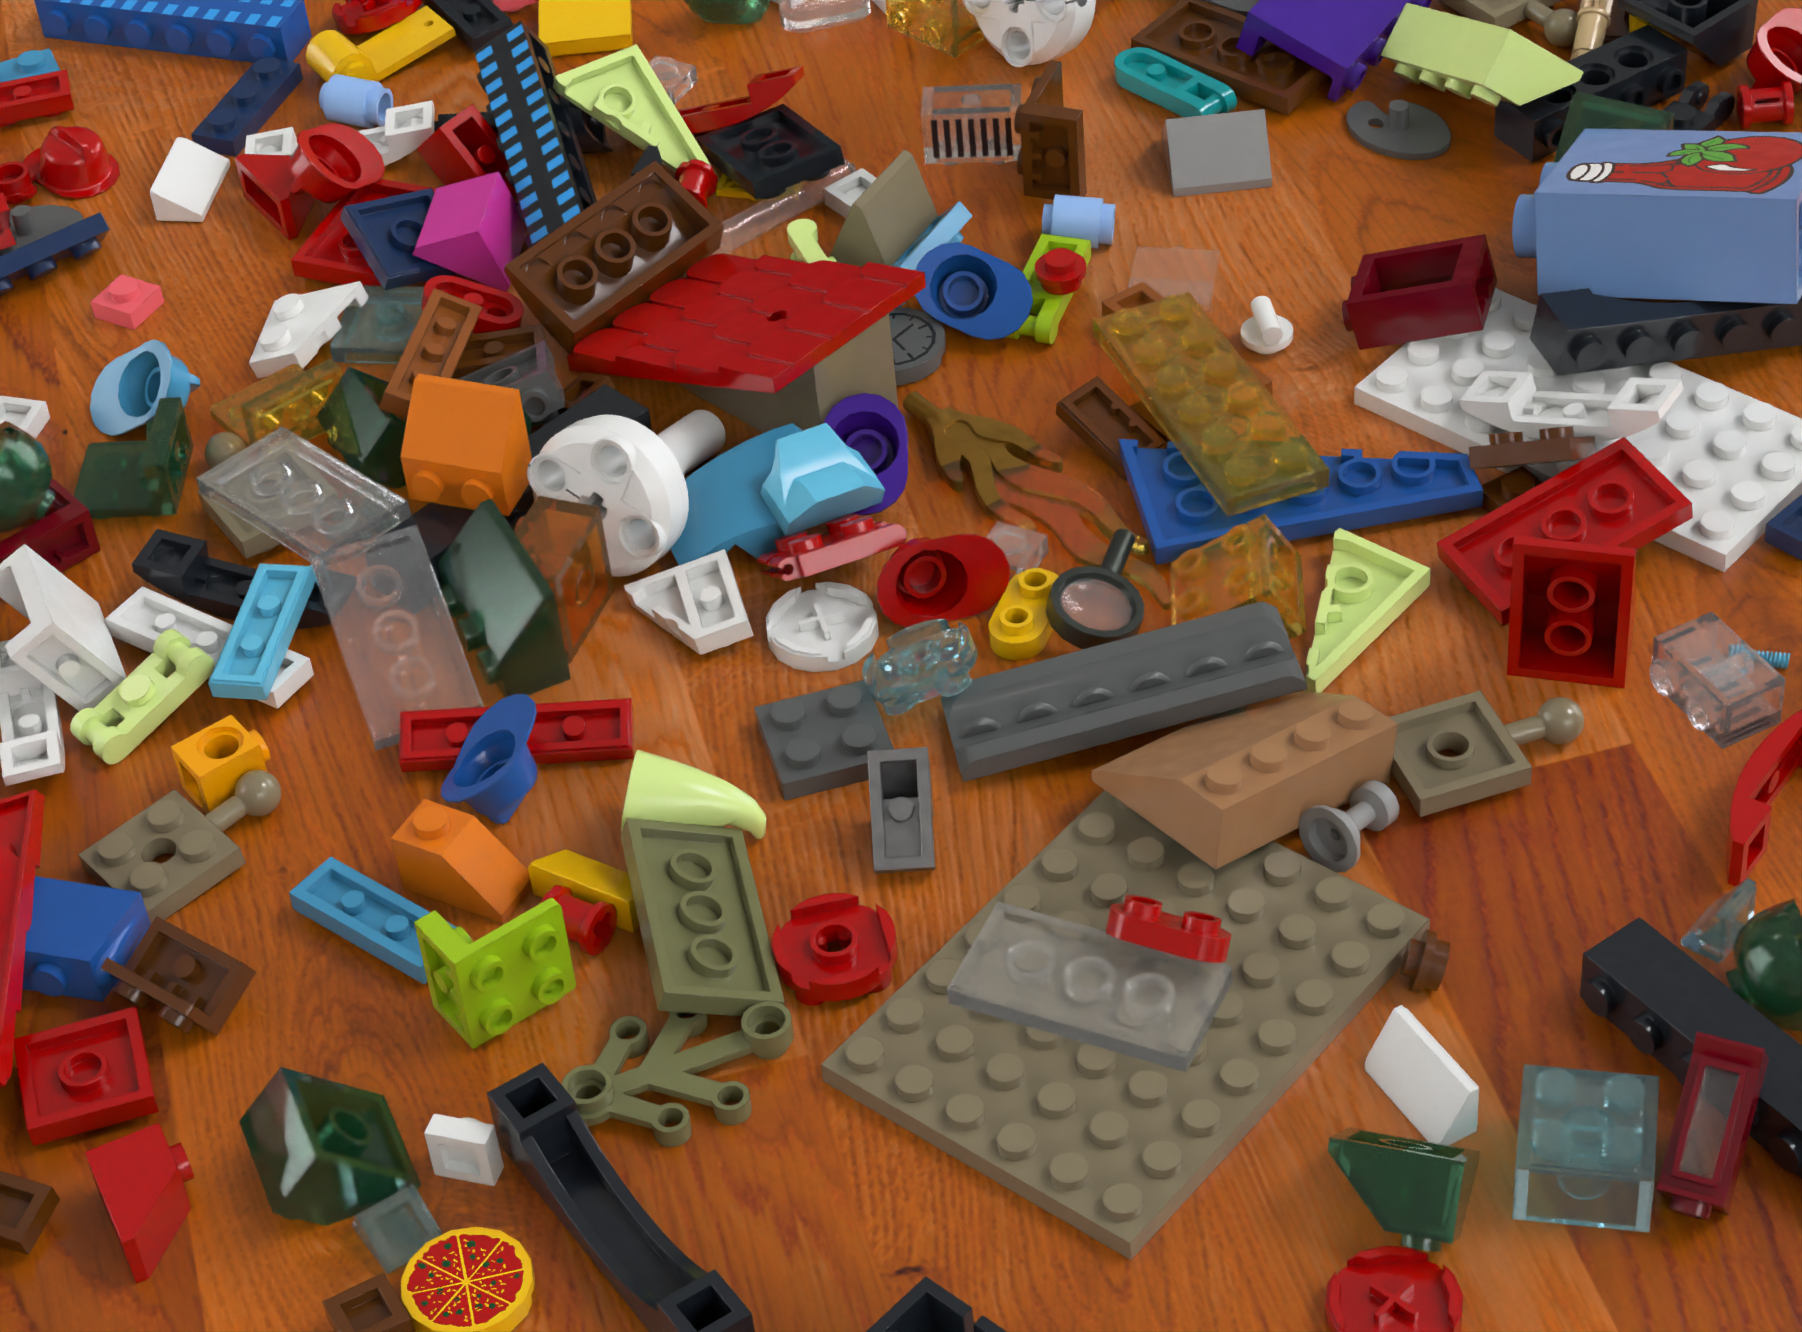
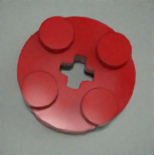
[772,893,898,1006]

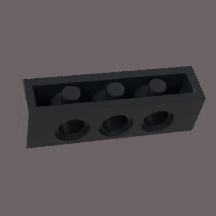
[1494,24,1688,163]

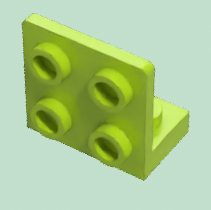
[414,898,576,1049]

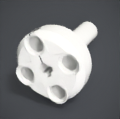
[962,0,1096,67]
[527,409,726,577]

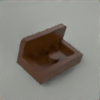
[100,916,256,1036]

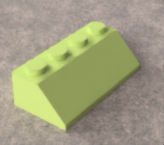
[1381,2,1584,107]

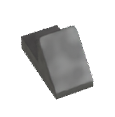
[867,747,936,874]

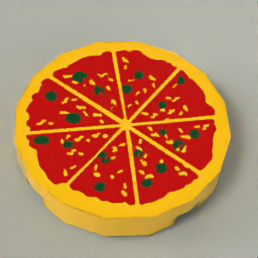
[401,1226,535,1332]

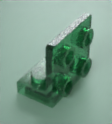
[74,397,194,519]

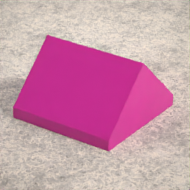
[412,172,528,292]

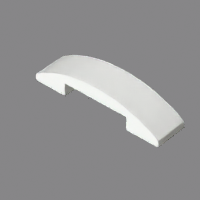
[245,100,435,166]
[1459,370,1684,442]
[0,640,65,786]

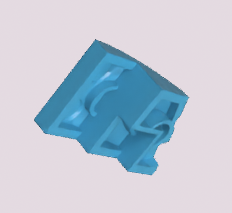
[671,423,802,565]

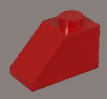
[417,104,517,197]
[84,1123,195,1284]

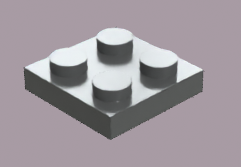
[754,680,894,801]

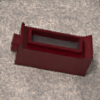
[1655,1031,1769,1221]

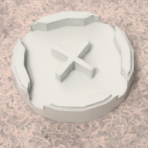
[766,581,879,672]

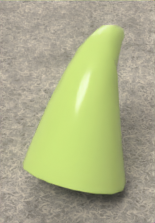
[621,749,766,839]

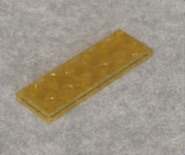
[1093,292,1330,517]

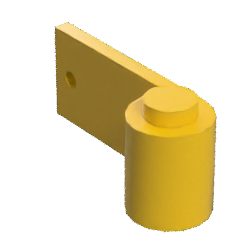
[306,5,456,82]

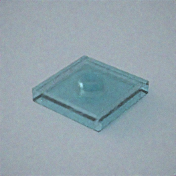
[330,286,424,364]

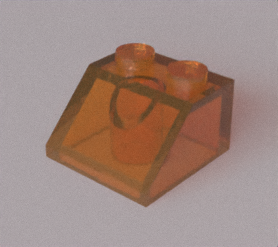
[514,496,614,664]

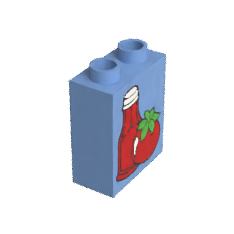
[1512,128,1802,304]

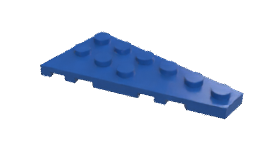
[1119,439,1483,565]

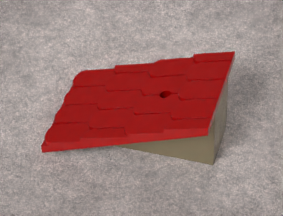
[567,253,926,433]

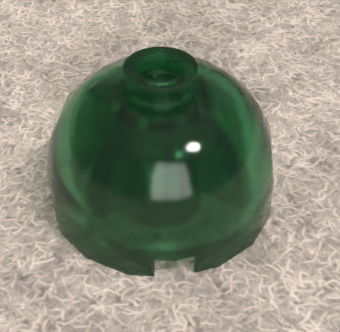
[0,421,55,533]
[1725,898,1802,1032]

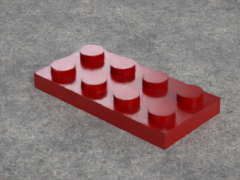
[1436,437,1693,626]

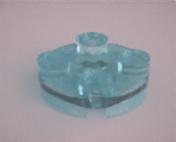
[862,619,978,715]

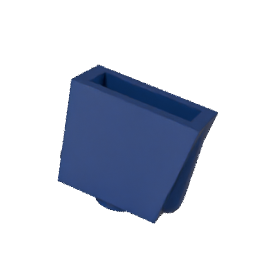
[22,876,151,1002]

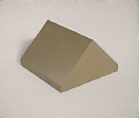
[829,149,938,267]

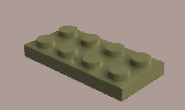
[620,818,785,1017]

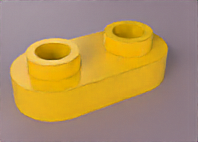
[989,568,1065,660]

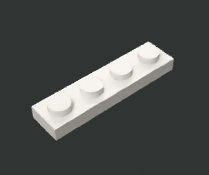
[105,586,314,709]

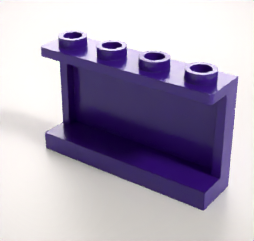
[1236,0,1432,103]

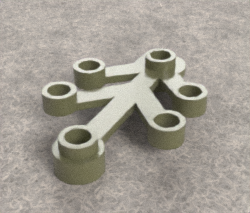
[561,1001,794,1147]

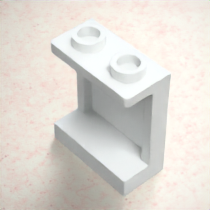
[0,544,127,711]

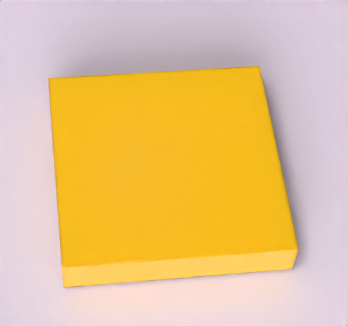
[539,0,633,57]

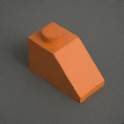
[391,799,532,924]

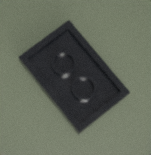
[697,104,845,200]

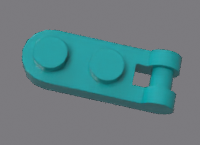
[1114,47,1237,117]

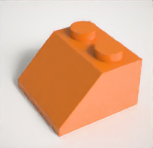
[400,373,532,516]

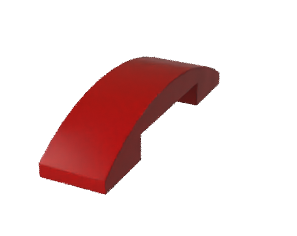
[678,66,805,134]
[1726,709,1802,888]

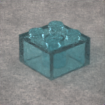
[1512,1064,1659,1232]

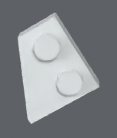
[249,281,369,379]
[624,549,754,655]

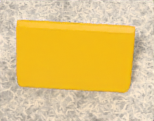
[528,849,639,933]

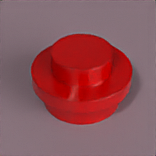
[1035,248,1087,295]

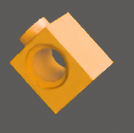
[171,715,271,814]

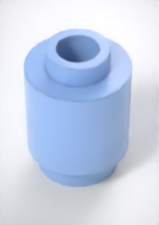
[319,74,393,129]
[1042,194,1116,249]

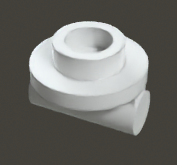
[1241,296,1293,354]

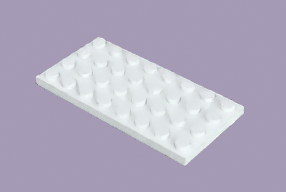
[1354,288,1802,572]

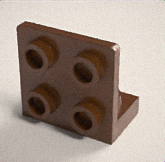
[1014,60,1087,200]

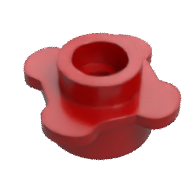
[0,161,38,205]

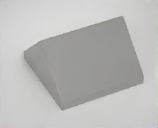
[1161,109,1272,197]

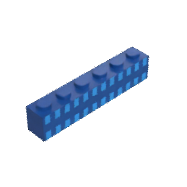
[34,0,312,63]

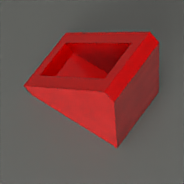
[235,154,316,240]

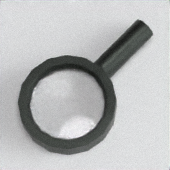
[1046,529,1145,649]

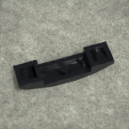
[132,529,358,629]

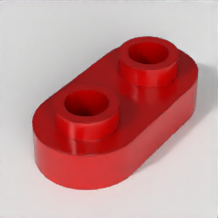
[421,275,524,334]
[1105,895,1232,963]

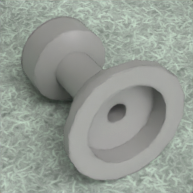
[1299,780,1400,872]

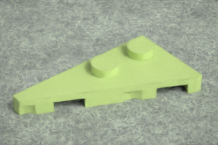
[553,44,719,182]
[1303,528,1431,693]

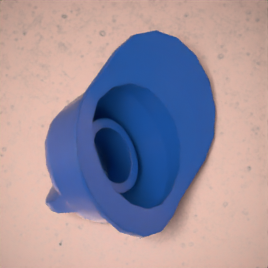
[915,242,1033,340]
[441,694,538,824]

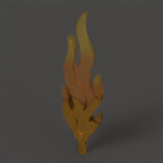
[903,391,1171,610]

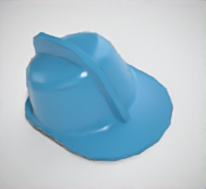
[90,339,200,436]

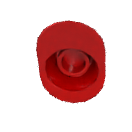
[1746,8,1802,95]
[289,123,385,204]
[22,126,120,199]
[877,534,1010,629]

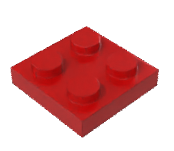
[14,1006,159,1146]

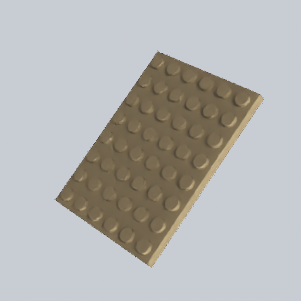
[821,790,1430,1260]

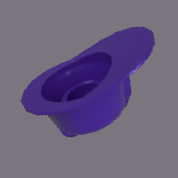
[823,393,908,516]

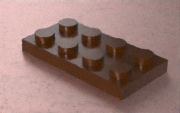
[1131,0,1331,115]

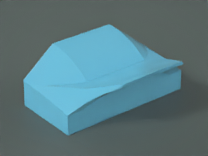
[760,423,885,536]

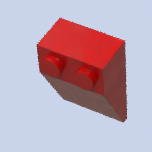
[1507,536,1636,689]

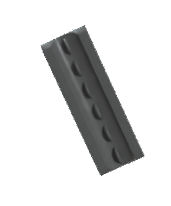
[940,602,1307,782]

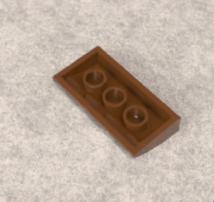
[504,161,724,354]

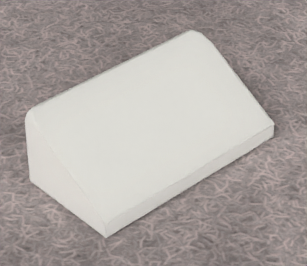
[150,137,230,222]
[1365,1005,1479,1149]

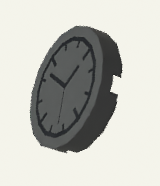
[889,307,946,386]

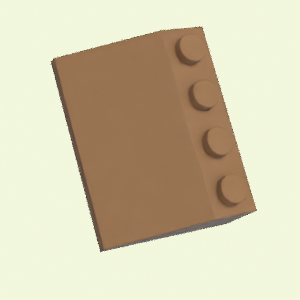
[1091,691,1398,870]

